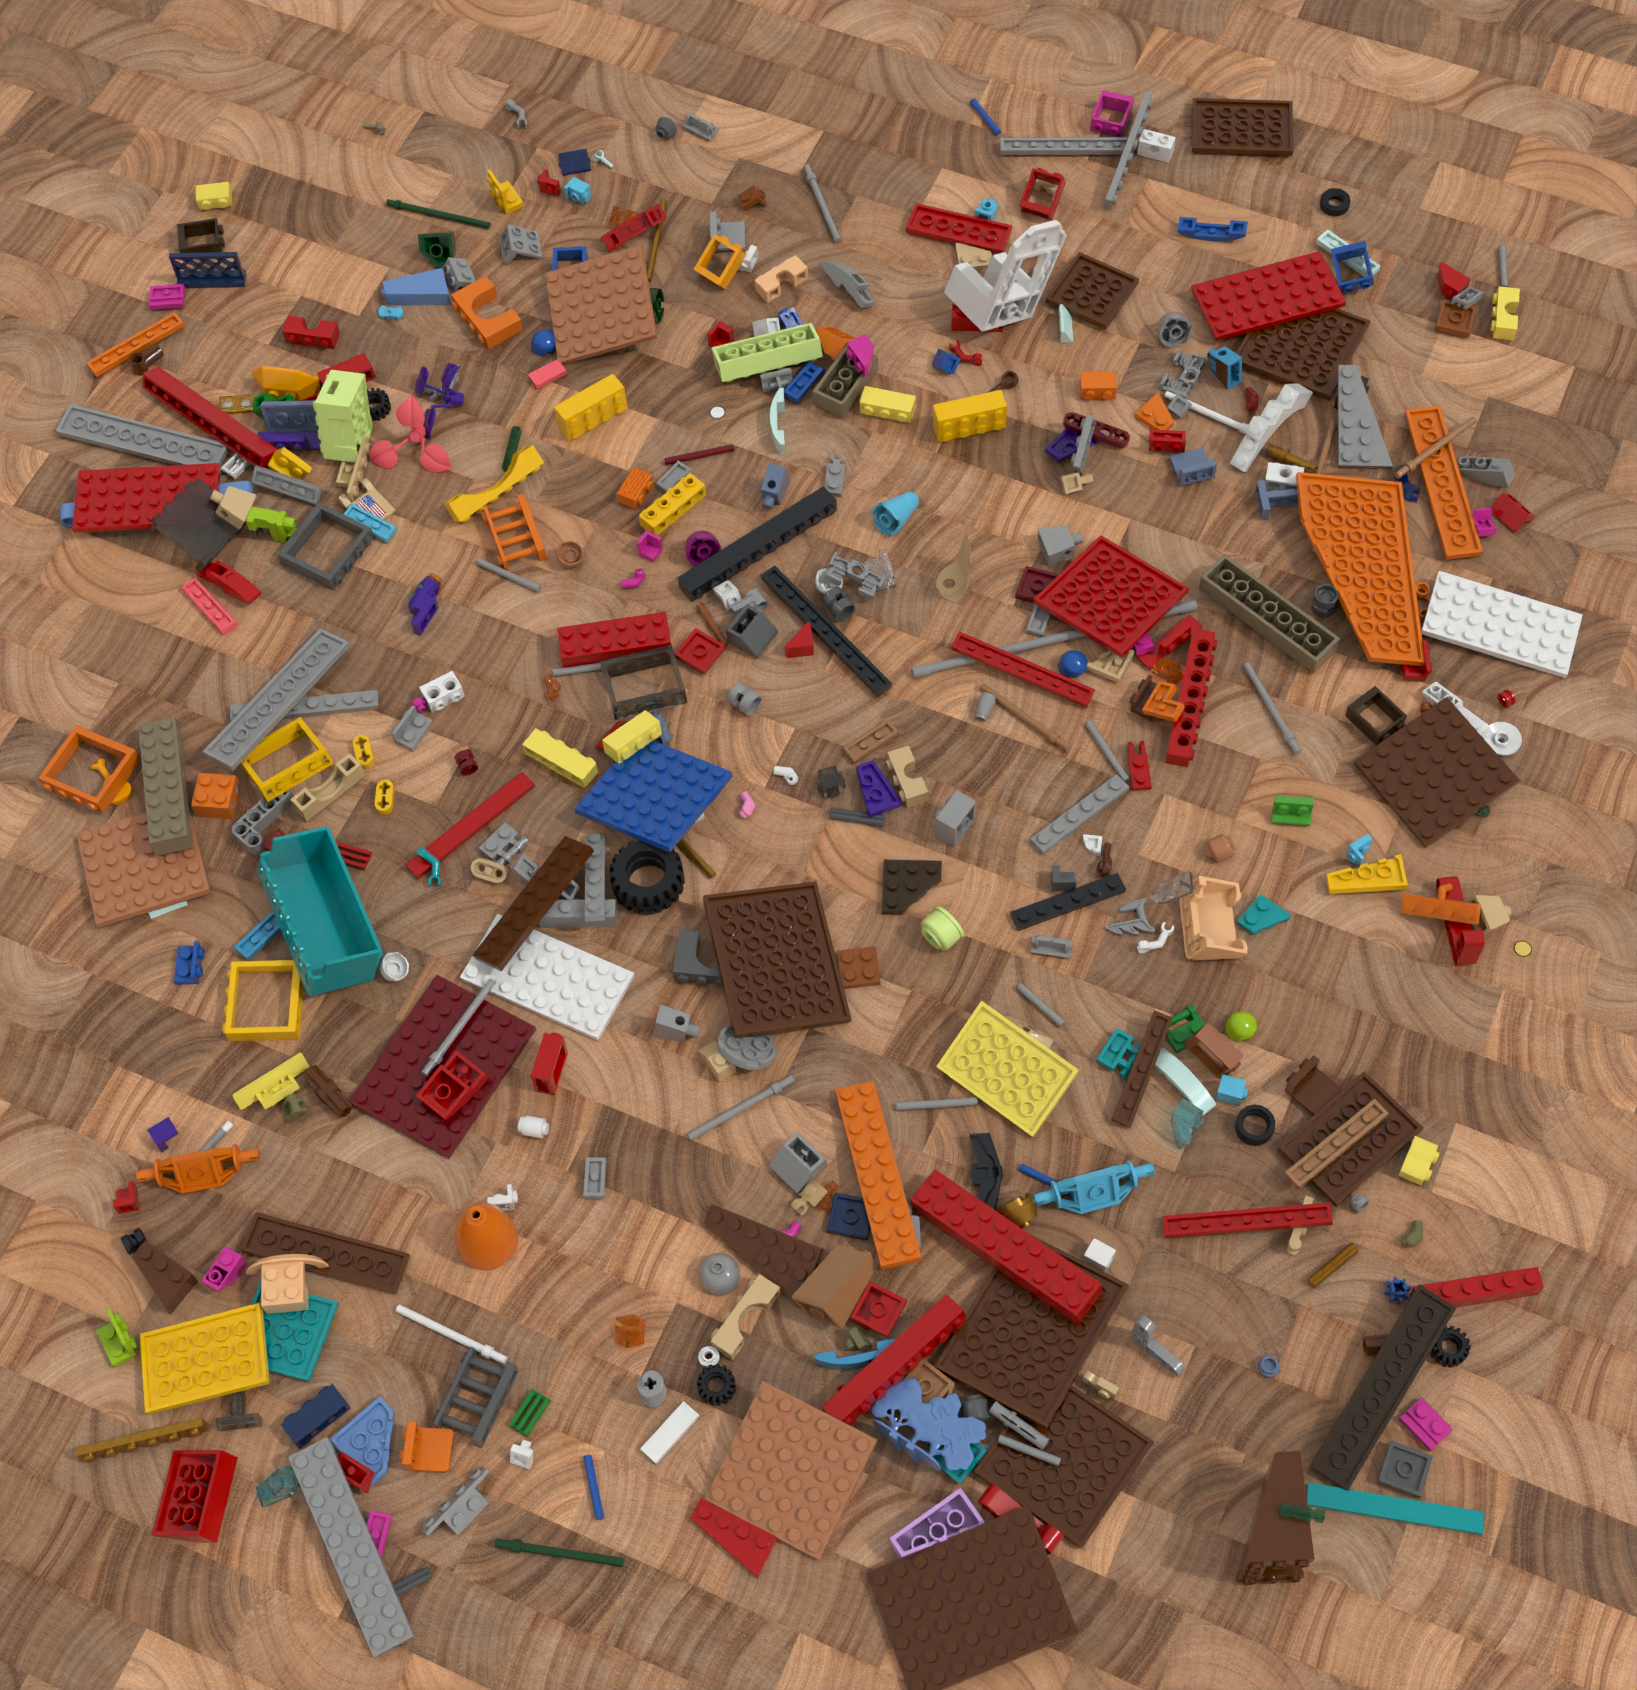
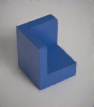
[932,348,961,375]

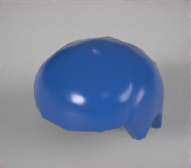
[531,330,556,356]
[1058,650,1088,678]

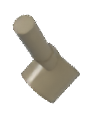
[364,122,386,135]

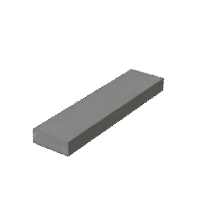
[251,465,322,505]

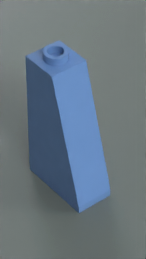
[381,268,451,305]

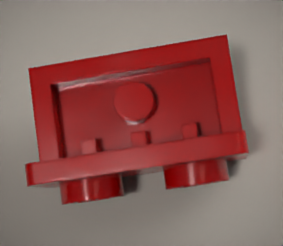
[1149,429,1186,453]
[1401,640,1432,681]

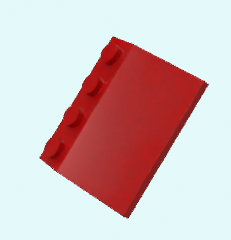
[152,1450,238,1543]

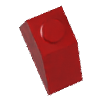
[1437,262,1470,300]

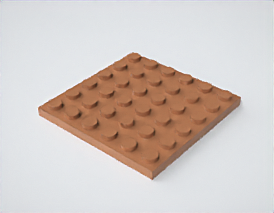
[545,245,657,365]
[76,806,211,928]
[705,1381,878,1560]

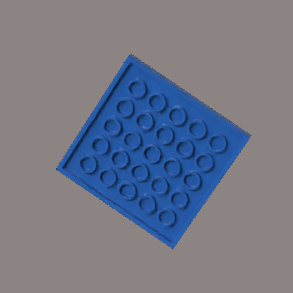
[574,740,733,853]

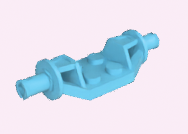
[1033,1160,1155,1214]

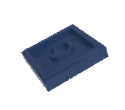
[826,1193,870,1241]

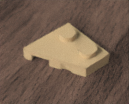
[1087,649,1135,683]

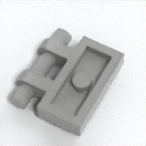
[479,822,528,865]

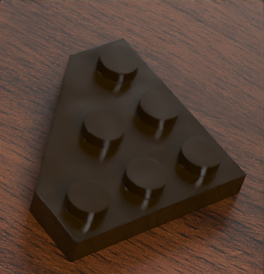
[882,859,942,915]

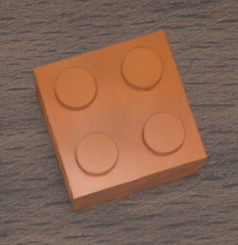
[191,773,241,819]

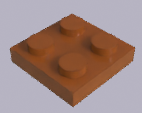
[1435,299,1477,338]
[837,946,881,989]

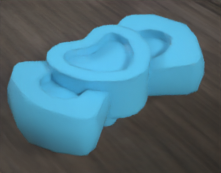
[378,305,404,320]

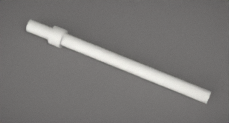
[1164,391,1248,435]
[396,1304,508,1364]

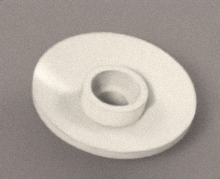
[1483,722,1522,756]

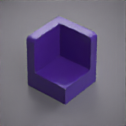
[147,1117,178,1152]

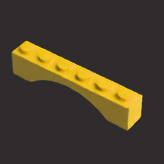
[444,445,544,523]

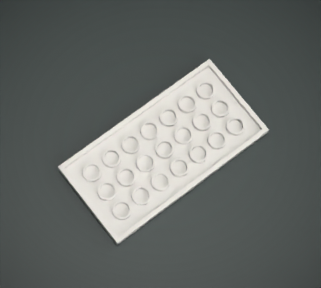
[1421,571,1583,678]
[460,914,635,1041]

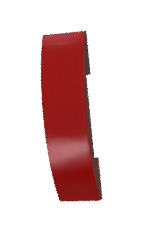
[601,204,667,252]

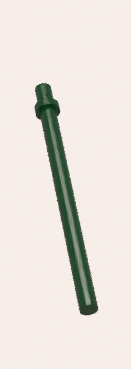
[386,199,491,229]

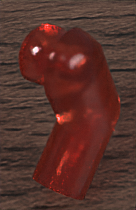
[1245,387,1259,411]

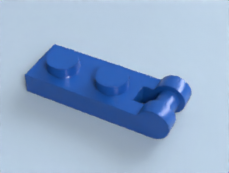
[784,361,826,403]

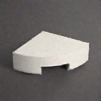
[1083,834,1102,856]

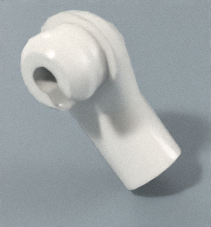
[774,766,798,785]

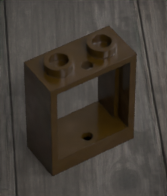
[177,218,225,253]
[1345,686,1407,746]

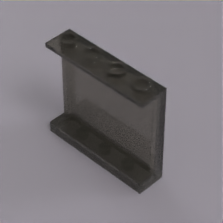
[150,478,247,572]

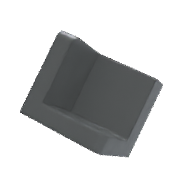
[1051,865,1076,891]

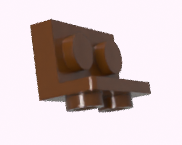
[1129,675,1157,721]

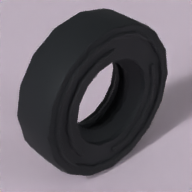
[1320,188,1351,216]

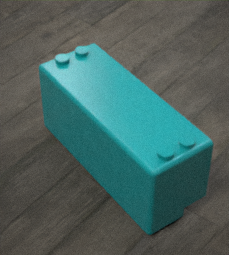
[257,827,383,996]

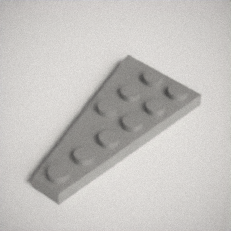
[1338,365,1393,469]

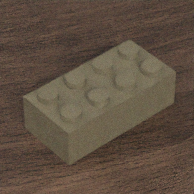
[813,345,878,418]

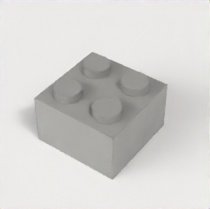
[934,790,976,848]

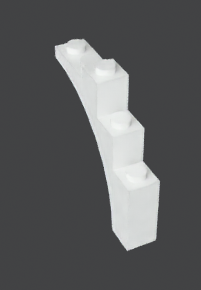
[1230,384,1313,472]

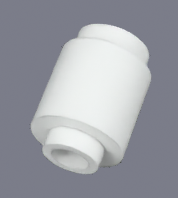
[518,1115,549,1139]

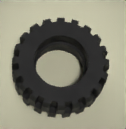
[609,840,685,915]

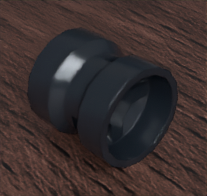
[120,1227,147,1255]

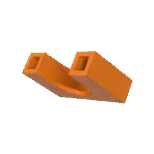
[451,276,523,349]

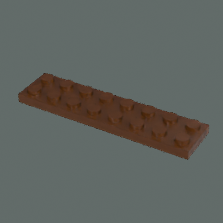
[472,836,594,972]
[241,1212,410,1294]

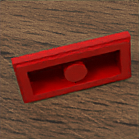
[338,1451,375,1493]

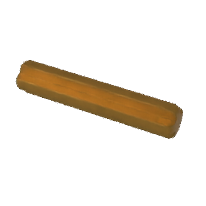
[1307,1243,1359,1288]

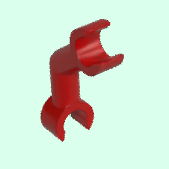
[949,340,982,366]

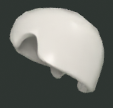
[815,568,843,595]
[379,952,409,982]

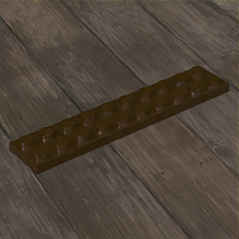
[1309,1284,1456,1491]

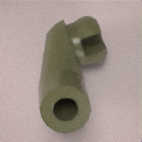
[1401,1220,1423,1247]

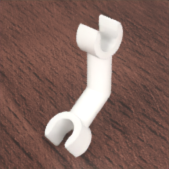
[1137,922,1174,954]

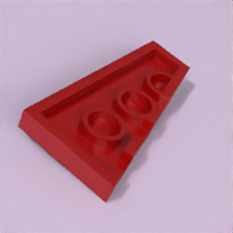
[690,1498,778,1578]

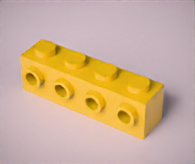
[639,473,706,536]

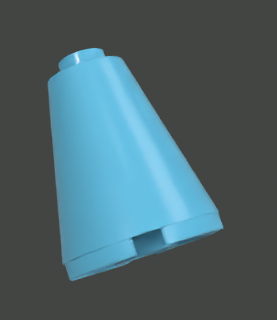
[871,491,919,536]

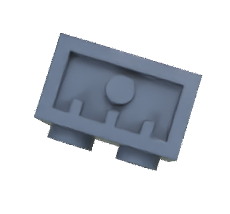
[1170,448,1217,486]

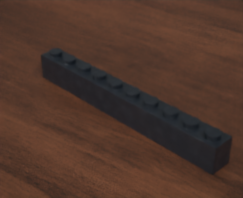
[678,486,837,602]

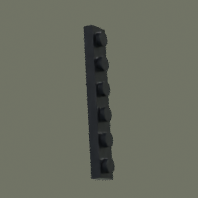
[1011,873,1126,931]

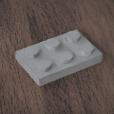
[1071,414,1096,475]

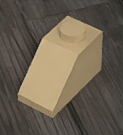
[698,1041,736,1083]

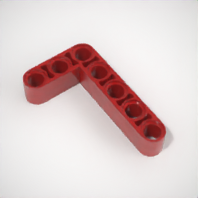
[1436,876,1485,966]

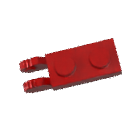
[1128,741,1152,791]

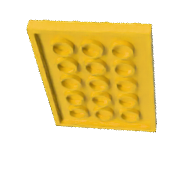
[140,1303,270,1415]

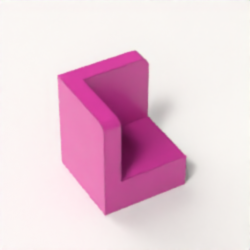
[637,530,663,563]

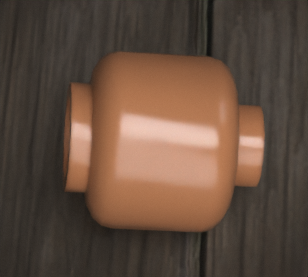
[1205,834,1236,863]

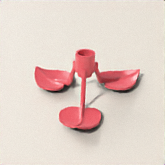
[369,395,452,472]

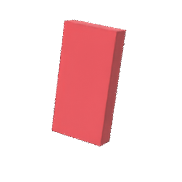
[528,359,567,389]

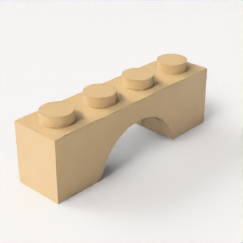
[290,753,365,822]
[710,1274,781,1361]

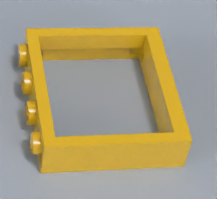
[240,717,334,802]
[222,960,304,1041]

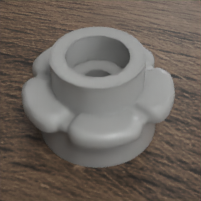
[1350,1194,1369,1213]

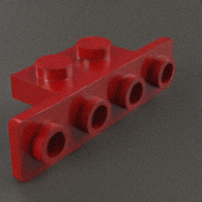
[1138,615,1202,670]

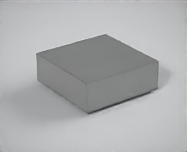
[1167,394,1192,419]

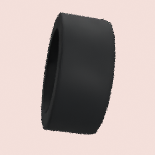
[1235,1104,1275,1146]

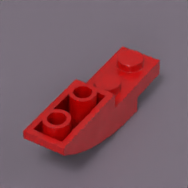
[195,560,261,605]

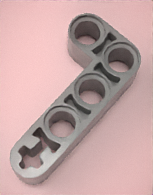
[232,789,294,856]

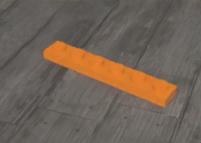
[86,312,185,377]

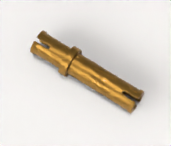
[1266,444,1319,474]

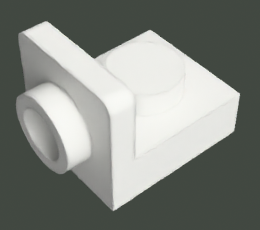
[738,245,758,273]
[712,580,741,611]
[487,1184,518,1211]

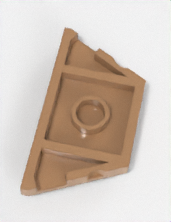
[901,1358,956,1403]

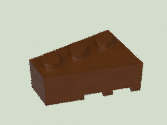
[132,1241,198,1314]

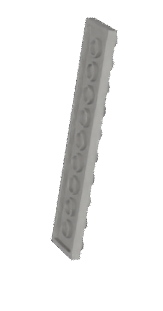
[56,404,229,466]
[203,628,350,771]
[288,1437,415,1658]

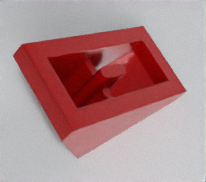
[785,622,814,658]

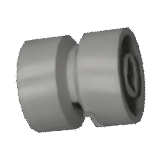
[727,682,762,716]

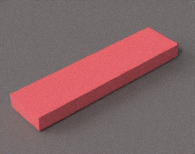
[181,577,238,636]

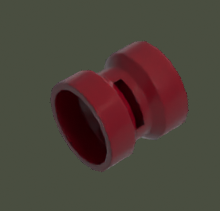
[454,749,478,776]

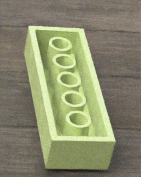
[712,323,823,382]

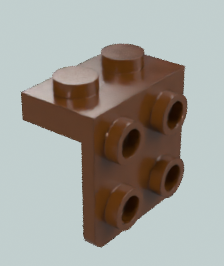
[1285,1055,1341,1115]

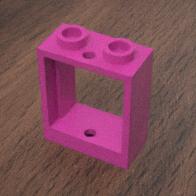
[1090,90,1134,137]

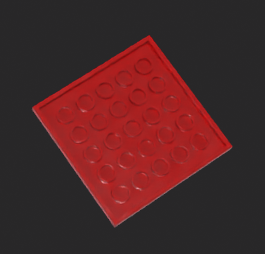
[1034,535,1189,658]

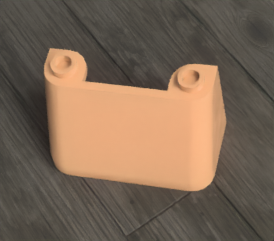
[1179,876,1248,961]

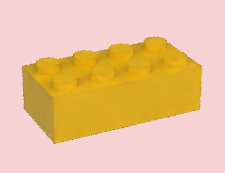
[554,374,628,441]
[933,390,1007,443]

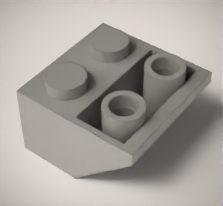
[769,1132,827,1195]

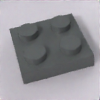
[1377,1441,1433,1499]

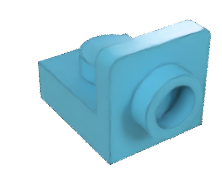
[1346,834,1373,867]

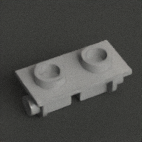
[683,113,719,140]
[1031,935,1073,959]

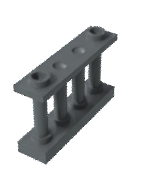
[433,1347,519,1448]

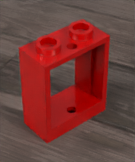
[1019,168,1066,220]
[530,1032,568,1096]

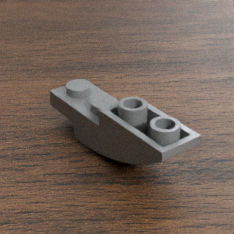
[819,260,875,308]

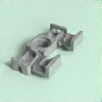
[1160,348,1207,400]
[825,552,886,600]

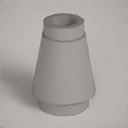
[975,692,996,722]

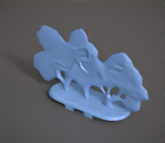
[871,1377,986,1471]

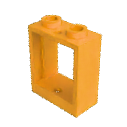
[693,234,747,290]

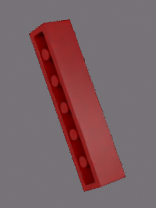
[1410,1267,1544,1308]

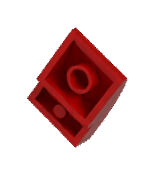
[416,1050,490,1120]

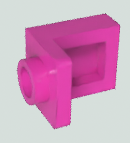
[1473,508,1497,537]

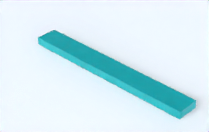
[1306,1482,1484,1535]

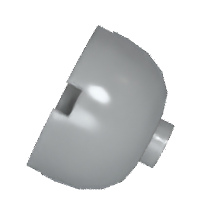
[1157,312,1193,348]
[698,1253,740,1296]

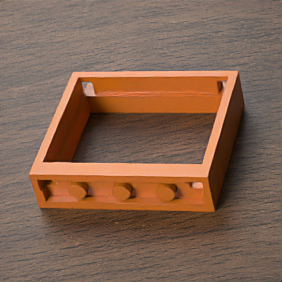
[38,725,141,813]

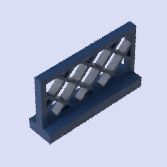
[169,252,247,289]

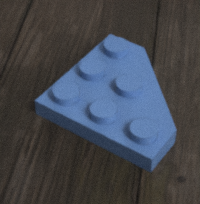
[330,1396,395,1487]

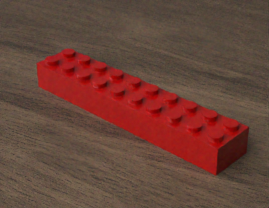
[910,1169,1103,1325]

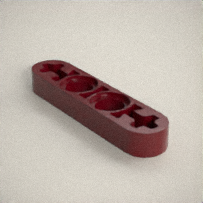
[1063,412,1130,448]

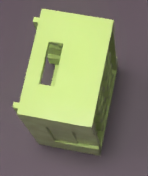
[313,370,373,462]

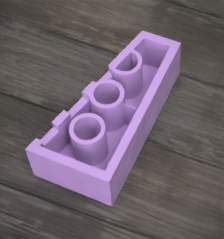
[888,1488,985,1559]

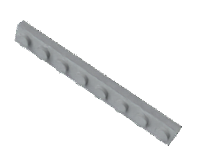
[1104,91,1154,210]
[1000,137,1134,155]
[230,690,379,722]

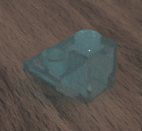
[1170,1098,1204,1150]
[256,1467,301,1507]

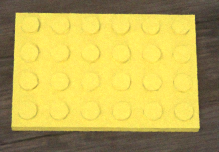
[936,1001,1080,1137]

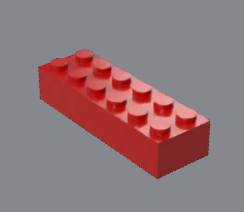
[557,612,672,668]

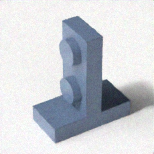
[1255,480,1298,520]

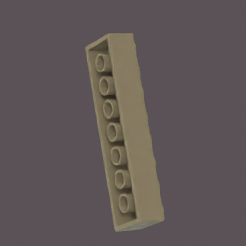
[1199,554,1340,673]
[138,717,193,856]

